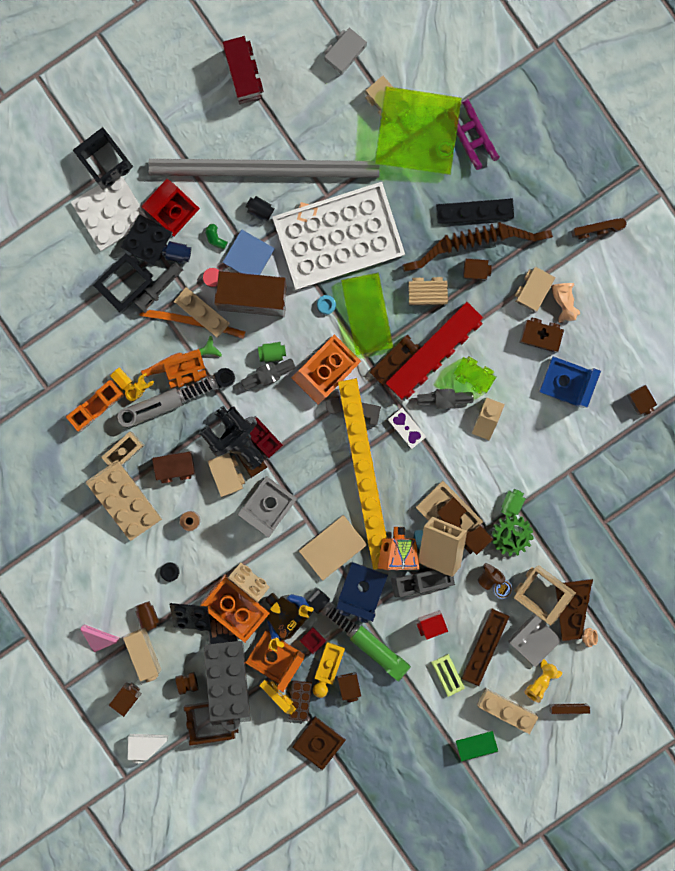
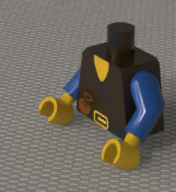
[265,593,314,652]

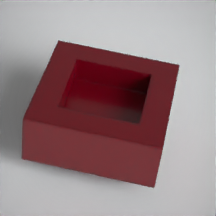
[299,627,327,654]

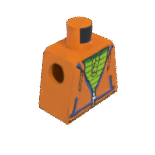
[378,527,419,570]

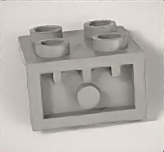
[508,614,561,667]

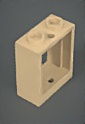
[514,565,576,626]

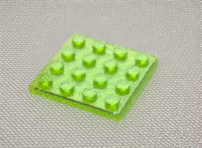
[374,86,462,175]

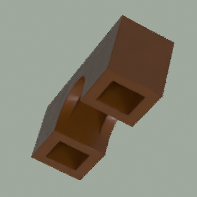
[436,496,493,555]

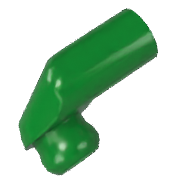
[205,224,228,250]

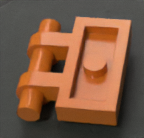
[162,349,207,389]

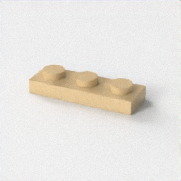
[174,287,230,338]

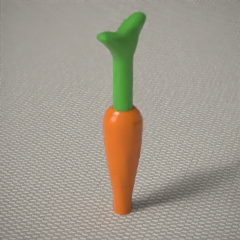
[141,336,222,377]

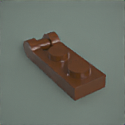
[370,334,421,385]

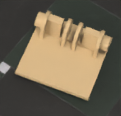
[228,562,269,603]

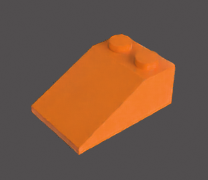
[291,334,361,405]
[200,574,270,643]

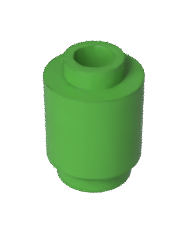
[258,342,286,363]
[501,489,526,517]

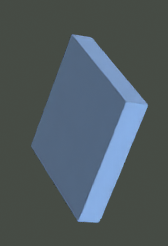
[223,230,275,275]

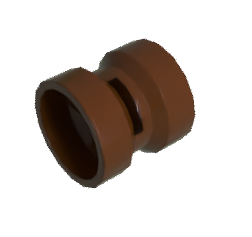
[175,672,199,695]

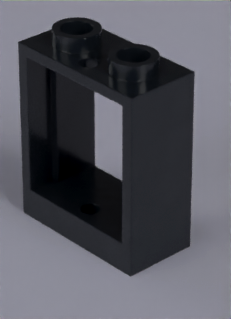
[73,127,133,190]
[93,253,154,314]

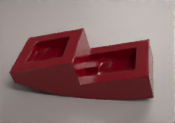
[250,416,283,458]

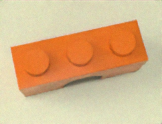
[66,380,125,432]

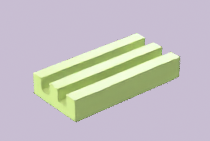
[431,654,465,697]

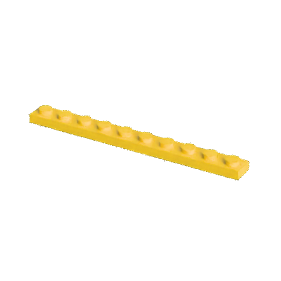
[338,378,387,570]

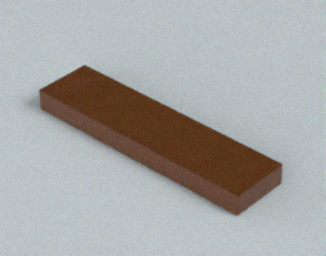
[461,608,510,686]

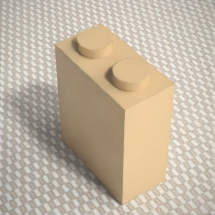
[418,517,467,577]
[123,628,162,683]

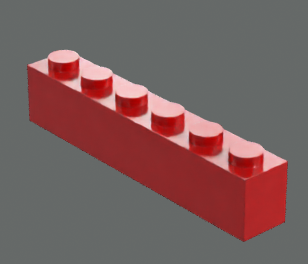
[385,302,483,400]

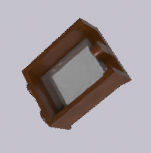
[184,702,239,746]

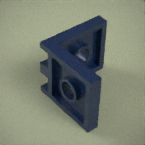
[336,562,388,623]

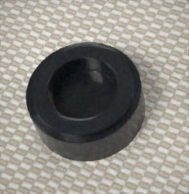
[160,562,180,582]

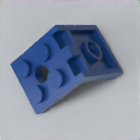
[539,356,601,408]

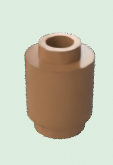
[180,511,200,531]

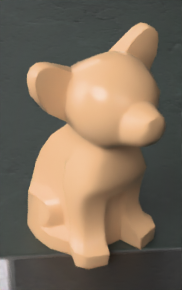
[551,283,580,323]

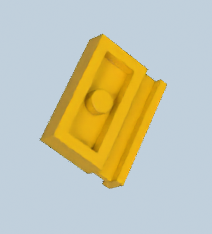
[259,680,296,714]

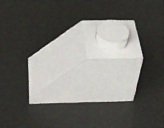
[128,734,168,763]

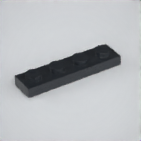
[436,198,514,224]

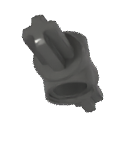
[241,358,296,390]
[417,389,474,409]

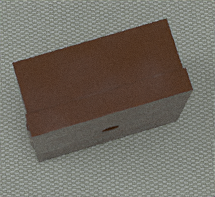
[214,271,287,317]

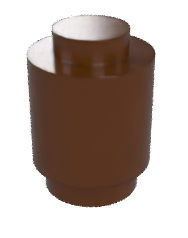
[135,601,159,631]

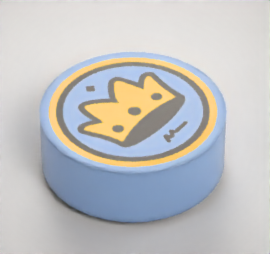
[493,580,513,599]

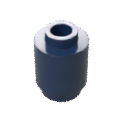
[162,241,192,263]

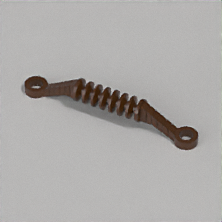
[402,222,553,272]

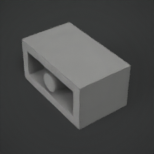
[324,27,367,75]

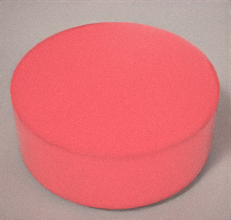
[203,268,219,287]

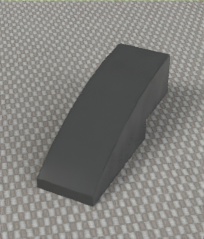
[391,569,455,597]

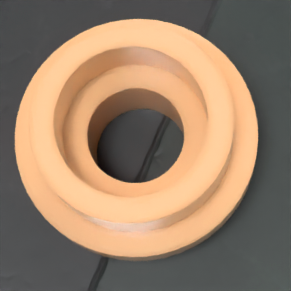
[582,628,598,647]

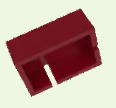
[222,36,264,105]

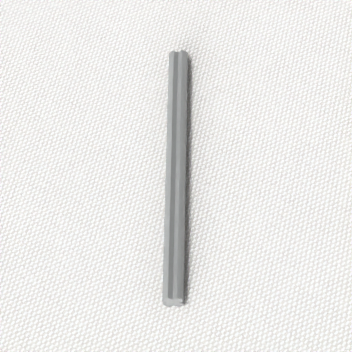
[149,159,380,178]

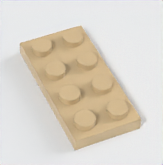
[86,460,162,541]

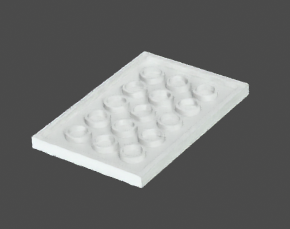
[272,182,405,290]

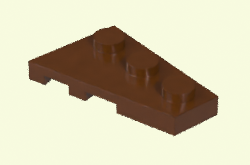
[555,579,593,641]

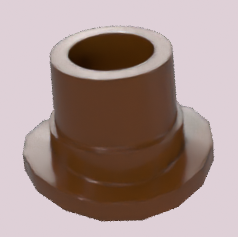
[477,563,506,590]

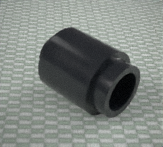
[245,196,275,222]

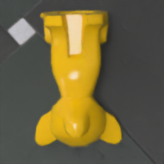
[524,659,562,703]

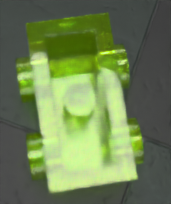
[453,356,496,395]

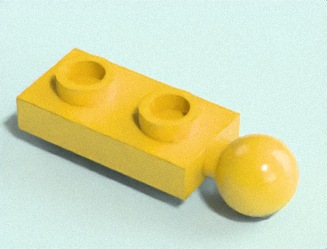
[313,642,345,698]

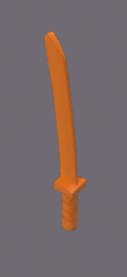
[139,310,246,339]

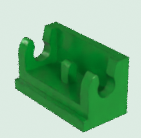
[456,731,498,762]

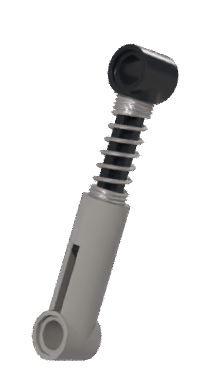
[117,368,236,427]

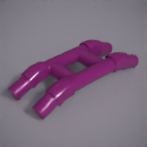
[445,98,500,170]

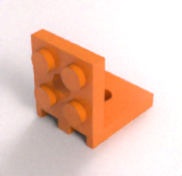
[245,630,305,692]

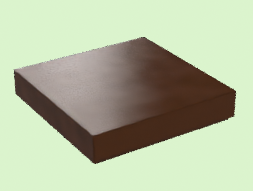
[292,716,346,771]

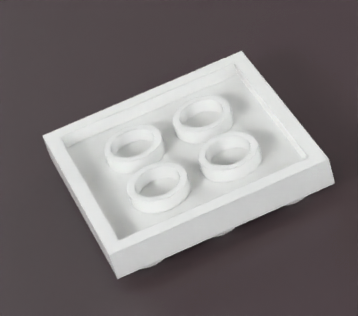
[71,176,148,252]

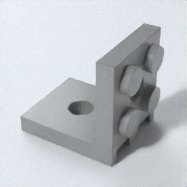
[237,476,297,538]

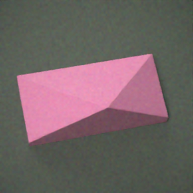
[80,624,120,652]

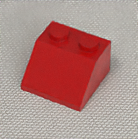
[141,179,200,237]

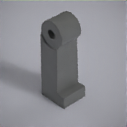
[326,397,381,425]

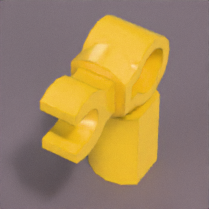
[110,367,154,401]

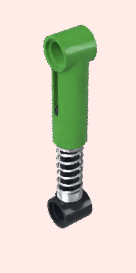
[306,587,411,682]

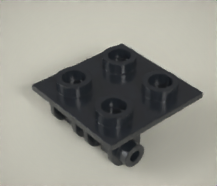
[121,214,173,266]
[169,603,213,631]

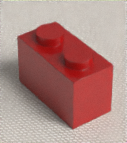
[417,610,448,640]

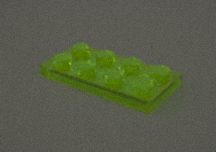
[341,272,394,355]

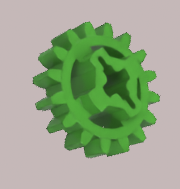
[491,514,534,556]

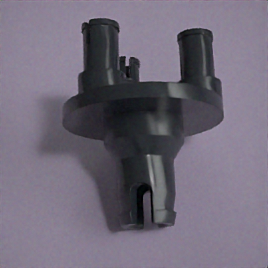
[199,406,264,470]

